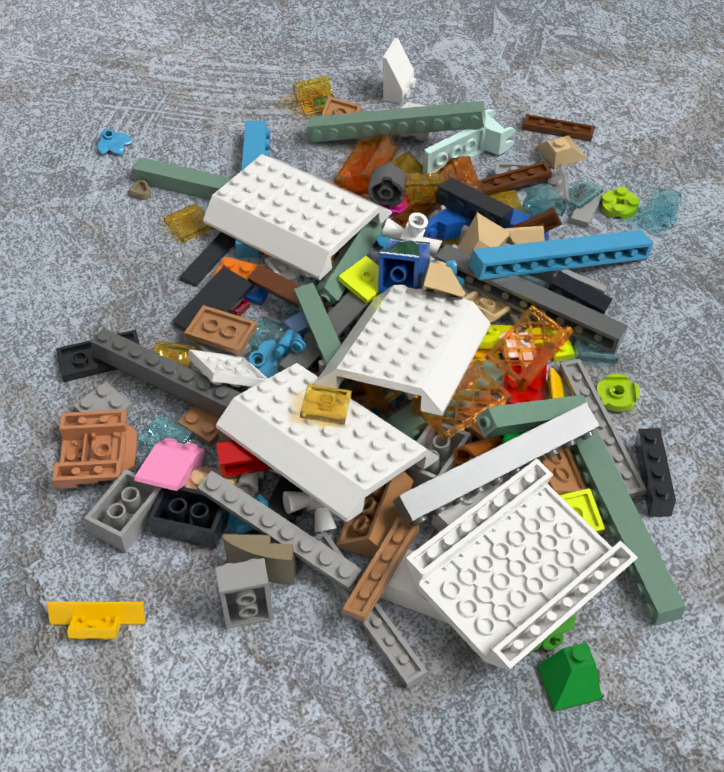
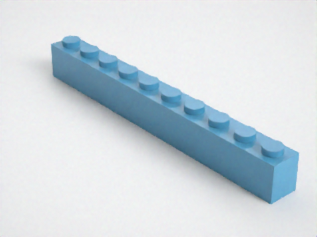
[235,121,271,258]
[469,230,653,280]

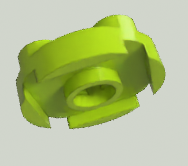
[601,186,640,220]
[596,374,640,412]

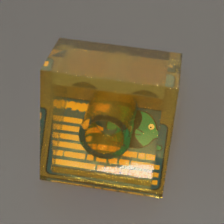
[292,75,334,117]
[405,173,447,203]

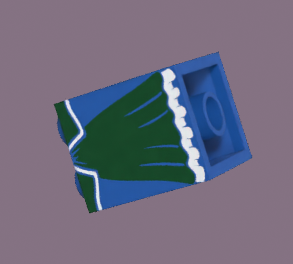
[378,238,430,292]

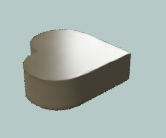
[128,180,151,200]

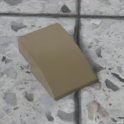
[223,534,296,585]

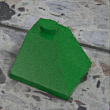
[537,642,602,712]

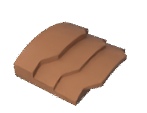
[52,409,138,489]

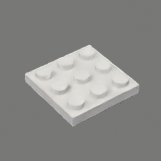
[187,349,268,388]

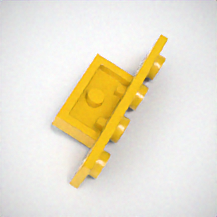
[47,601,146,640]

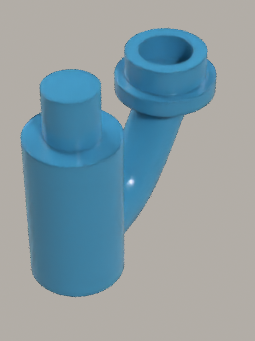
[274,329,306,358]

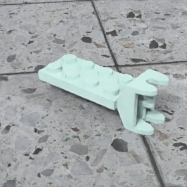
[423,109,516,180]

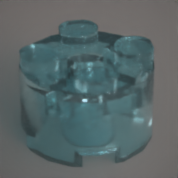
[522,183,567,217]
[645,187,682,228]

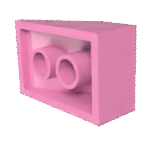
[134,438,205,491]

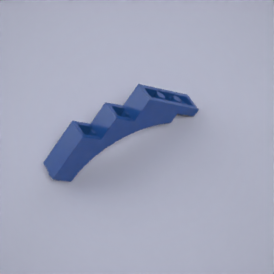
[423,208,550,241]

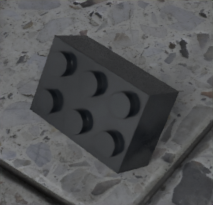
[148,487,230,549]

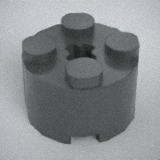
[368,162,407,208]

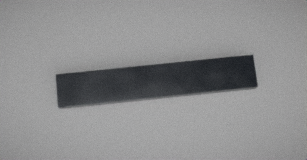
[180,232,236,287]

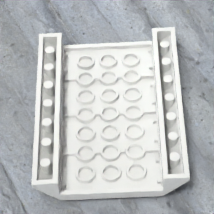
[203,154,392,280]
[315,285,490,416]
[216,363,439,522]
[405,459,638,670]

